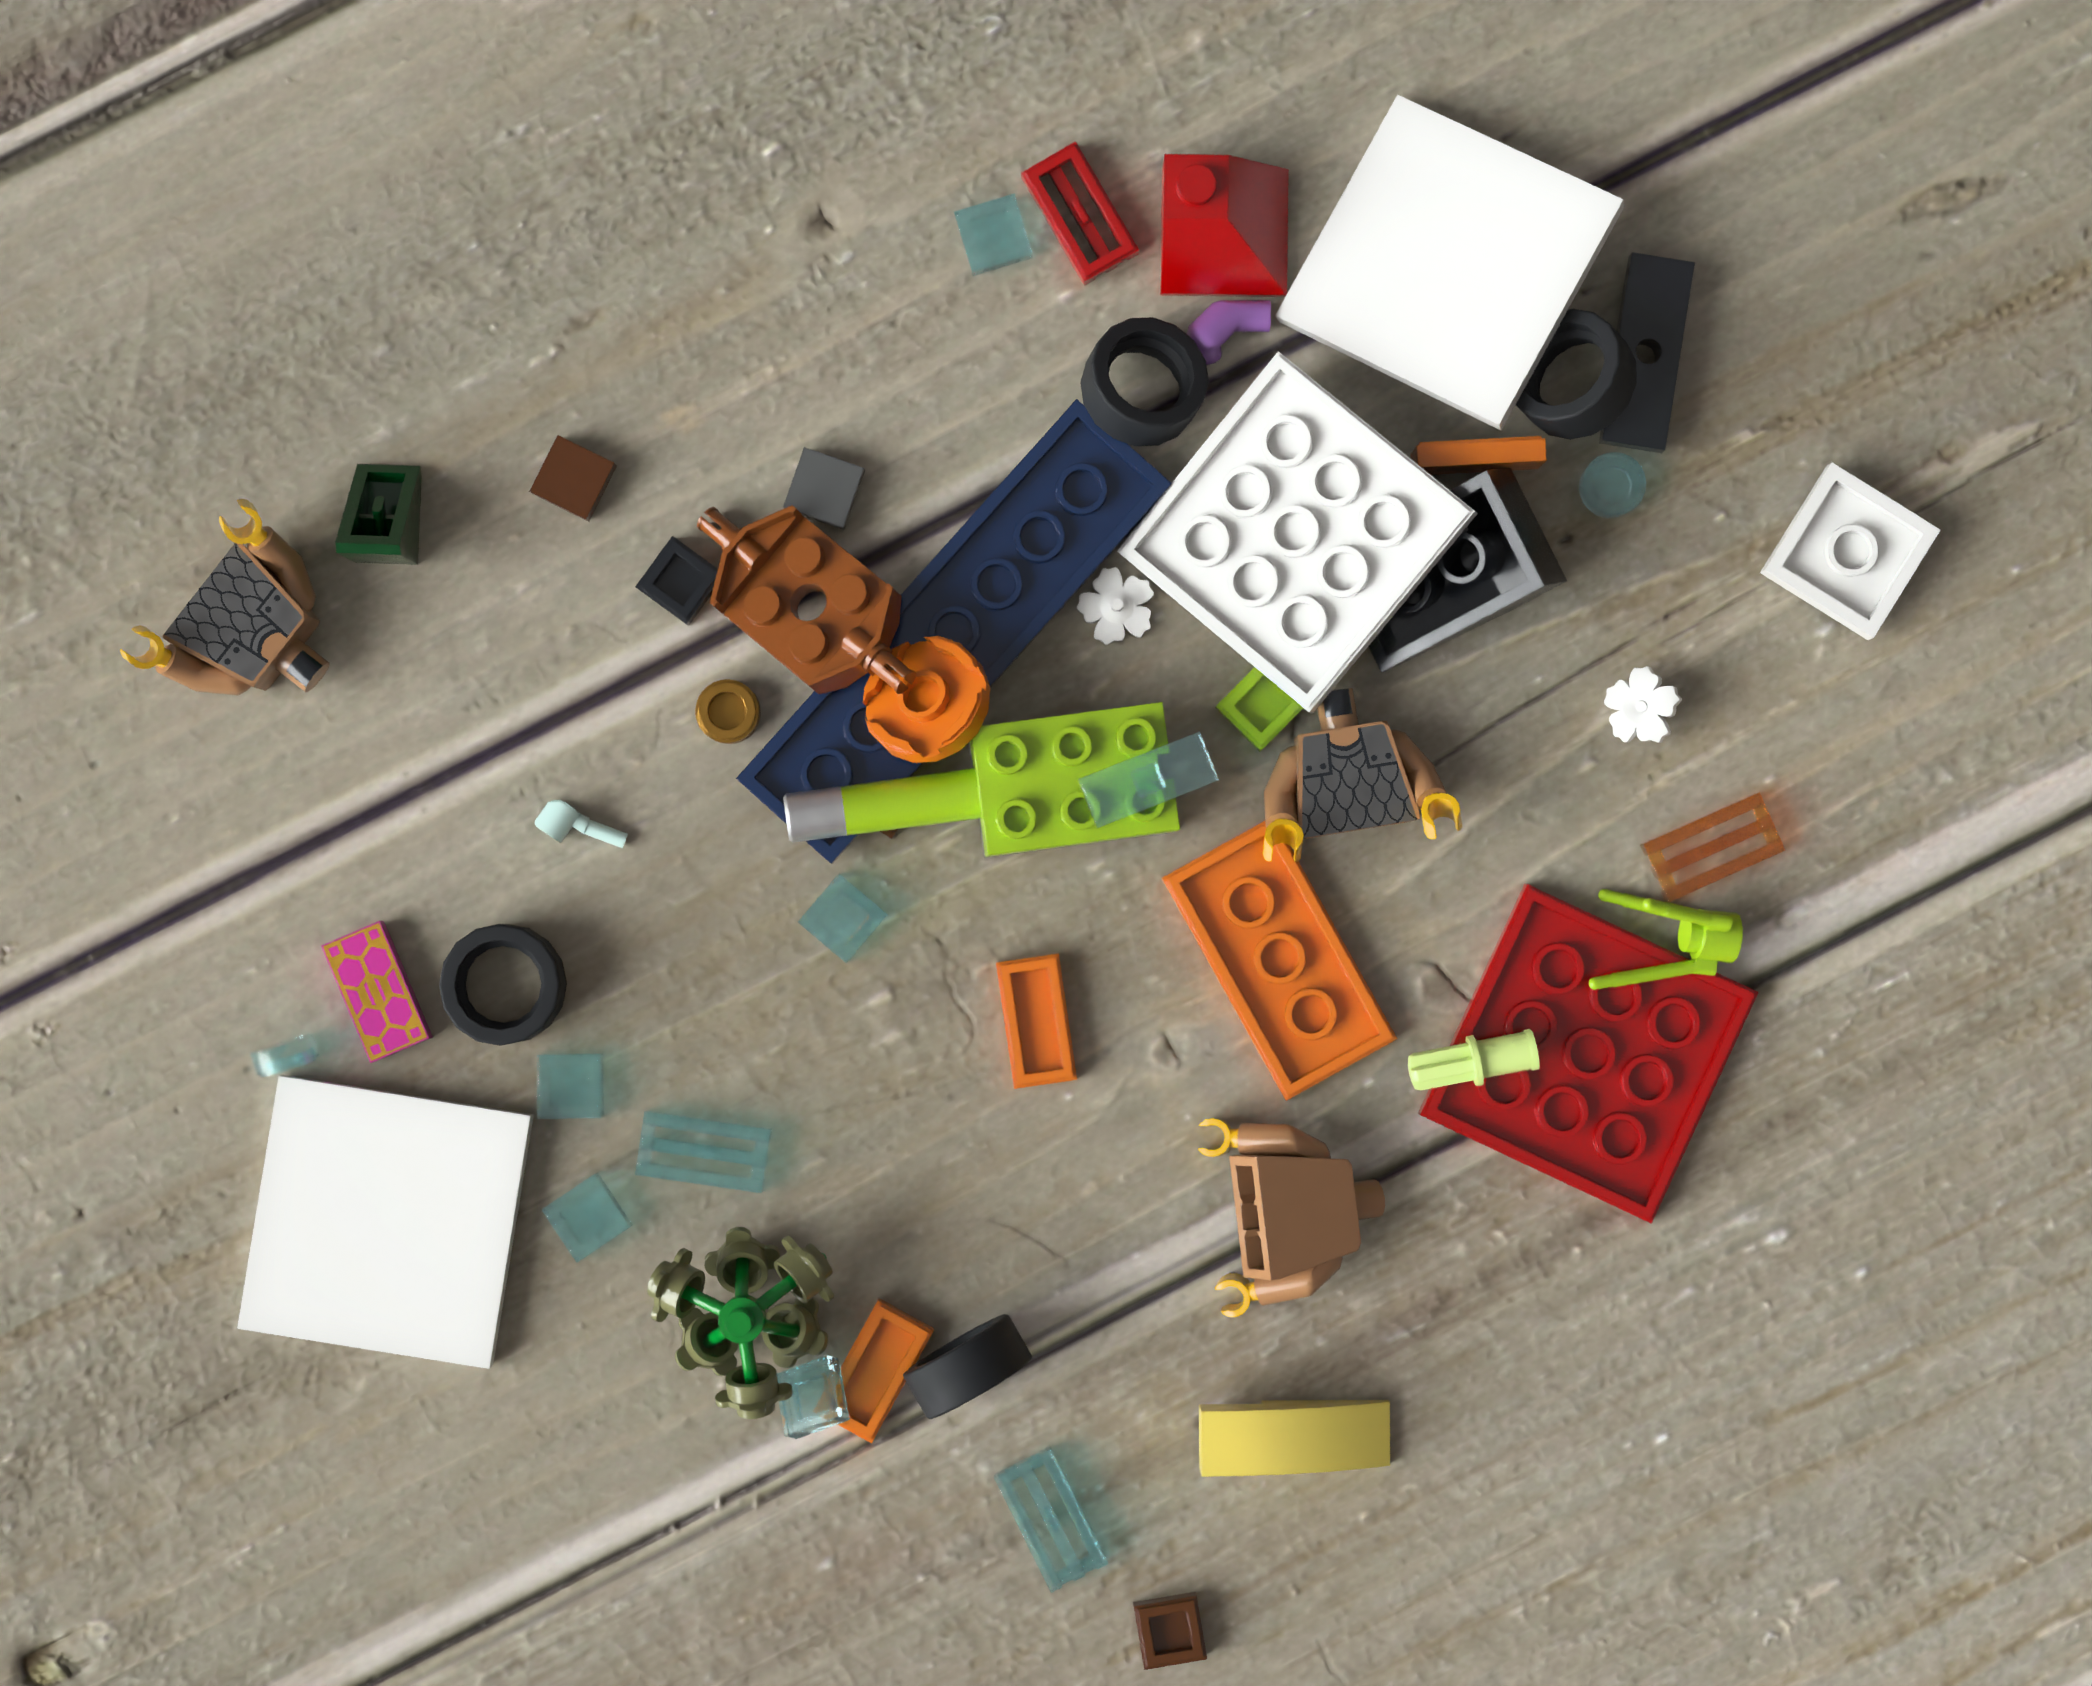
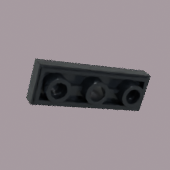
[1599,252,1695,453]

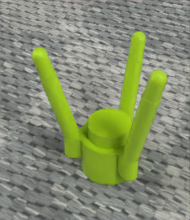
[1588,889,1743,990]

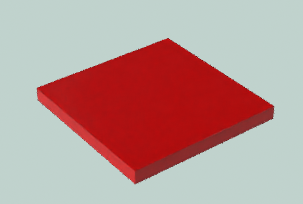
[1418,884,1759,1224]

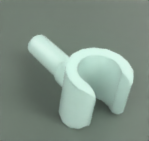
[535,800,628,848]

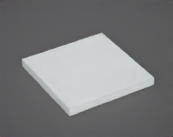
[1275,95,1625,430]
[1117,351,1478,713]
[237,1075,534,1369]

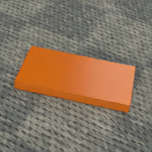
[1162,821,1397,1101]

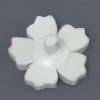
[1077,567,1154,645]
[1604,666,1682,743]

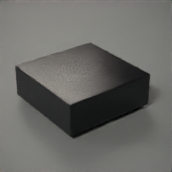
[635,536,718,626]

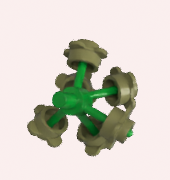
[647,1227,834,1419]

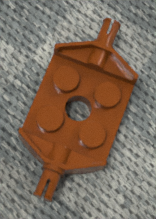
[697,505,916,694]

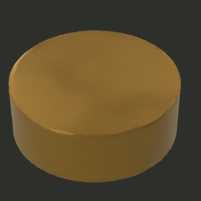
[695,679,761,744]

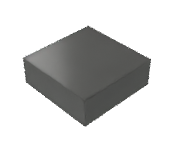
[783,447,865,530]

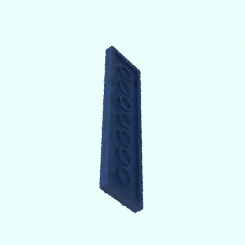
[736,399,1172,864]

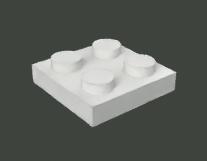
[1760,462,1940,640]

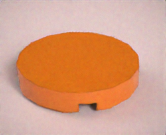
[863,636,990,763]

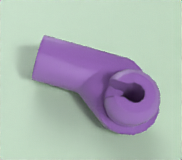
[1186,300,1271,365]

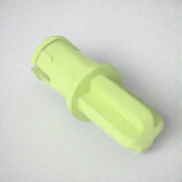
[1408,1029,1540,1091]

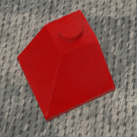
[1160,154,1289,297]

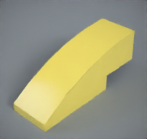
[1199,1400,1390,1477]

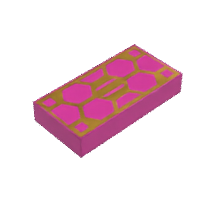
[321,921,433,1063]

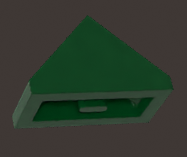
[335,464,422,565]

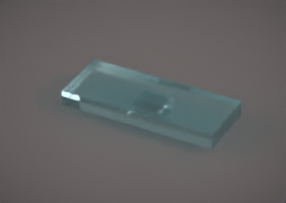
[1078,732,1219,828]

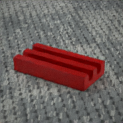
[1021,141,1139,286]

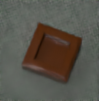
[529,435,617,522]
[1133,1592,1207,1670]

